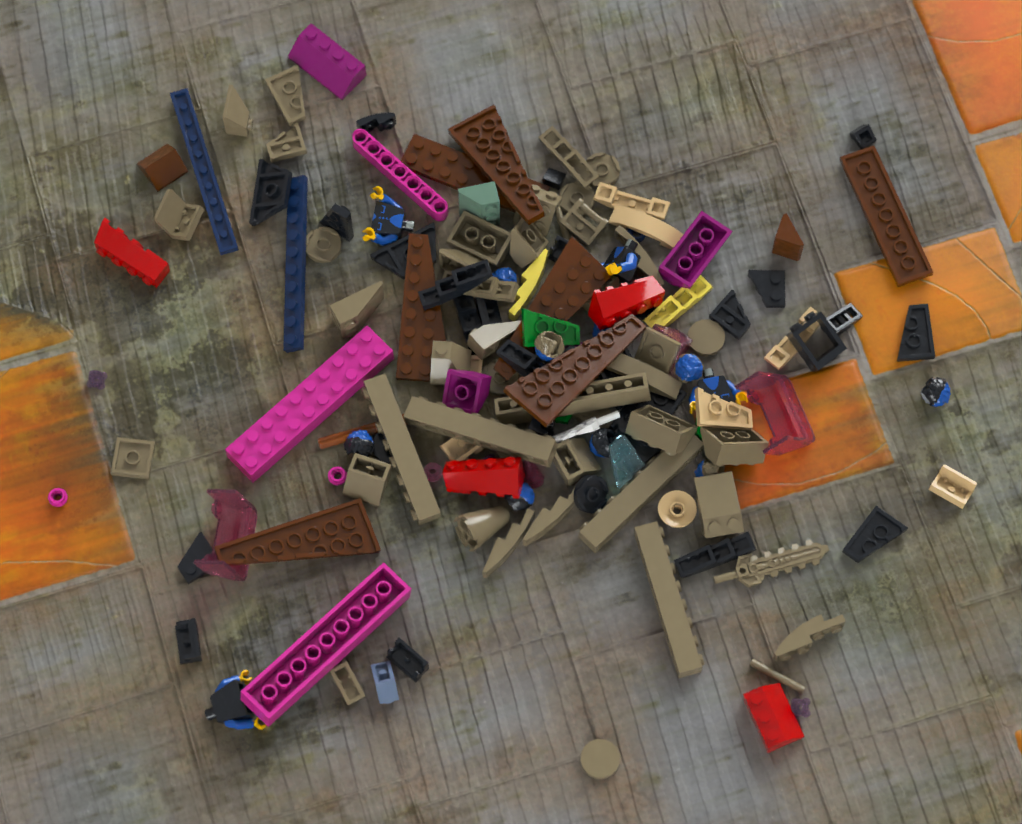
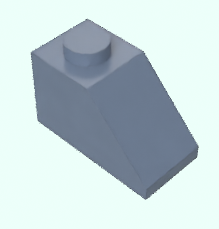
[371,660,399,704]

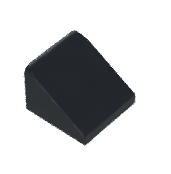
[849,124,877,150]
[542,168,566,190]

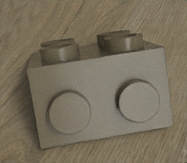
[513,184,562,236]
[154,189,204,241]

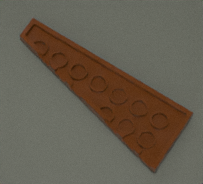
[448,105,544,225]
[396,233,446,382]
[493,236,612,382]
[503,314,646,428]
[214,498,381,567]

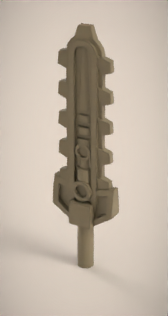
[713,539,829,588]

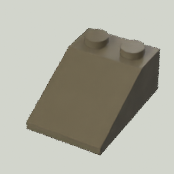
[330,281,384,338]
[693,471,744,538]

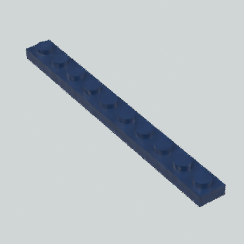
[170,88,238,255]
[283,175,308,353]

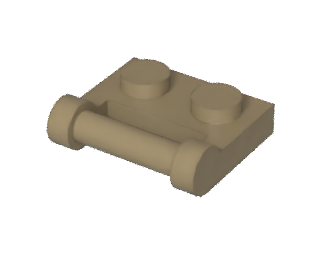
[559,198,608,247]

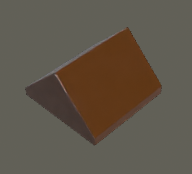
[137,144,188,192]
[772,213,804,261]

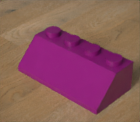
[288,23,366,100]
[658,211,733,289]

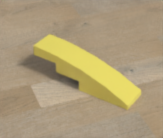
[509,249,548,321]
[643,275,713,332]

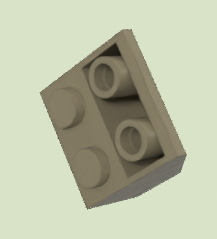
[553,437,602,488]
[342,453,392,507]

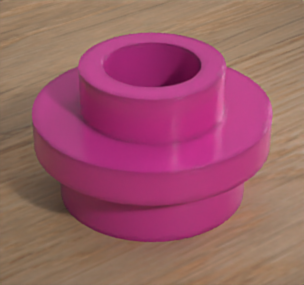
[328,466,347,486]
[48,488,68,507]

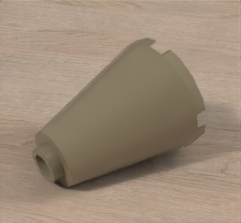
[454,506,510,552]

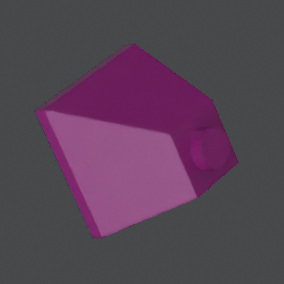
[442,369,492,414]

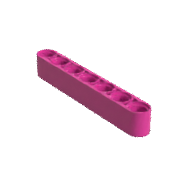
[352,129,448,221]

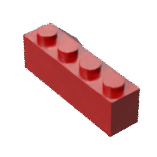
[94,218,170,288]
[588,275,665,330]
[442,457,525,499]

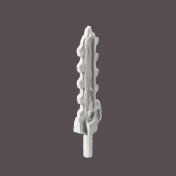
[509,410,620,457]

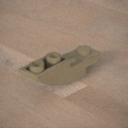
[773,614,846,662]

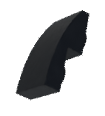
[356,113,396,133]

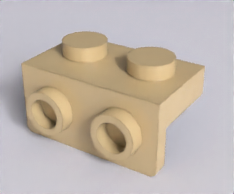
[440,438,484,461]
[929,464,977,509]

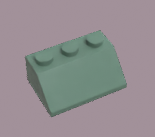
[458,181,500,226]

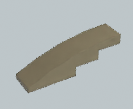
[538,126,599,188]
[614,225,664,289]
[442,270,519,302]
[606,353,682,400]
[523,488,575,546]
[483,508,535,578]
[329,658,365,706]

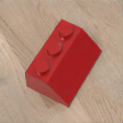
[743,683,805,753]

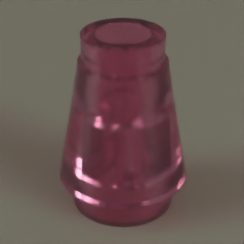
[523,460,544,489]

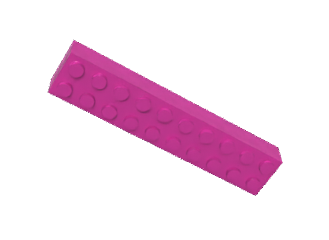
[225,325,394,483]
[240,562,411,727]

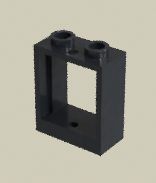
[786,311,847,372]

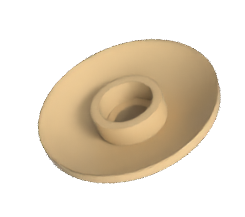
[658,490,697,528]

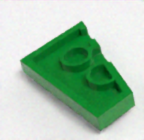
[521,308,580,347]

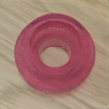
[424,463,443,482]

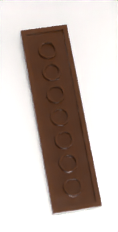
[401,134,550,213]
[840,145,933,287]

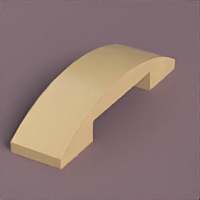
[594,182,670,220]
[608,206,684,250]
[764,307,820,370]

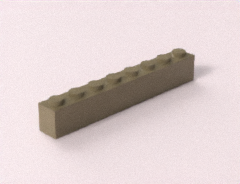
[494,372,651,425]
[361,373,441,526]
[403,396,558,468]
[579,434,704,553]
[634,521,704,678]

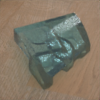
[609,434,645,489]

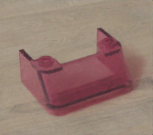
[735,371,815,455]
[194,489,257,581]

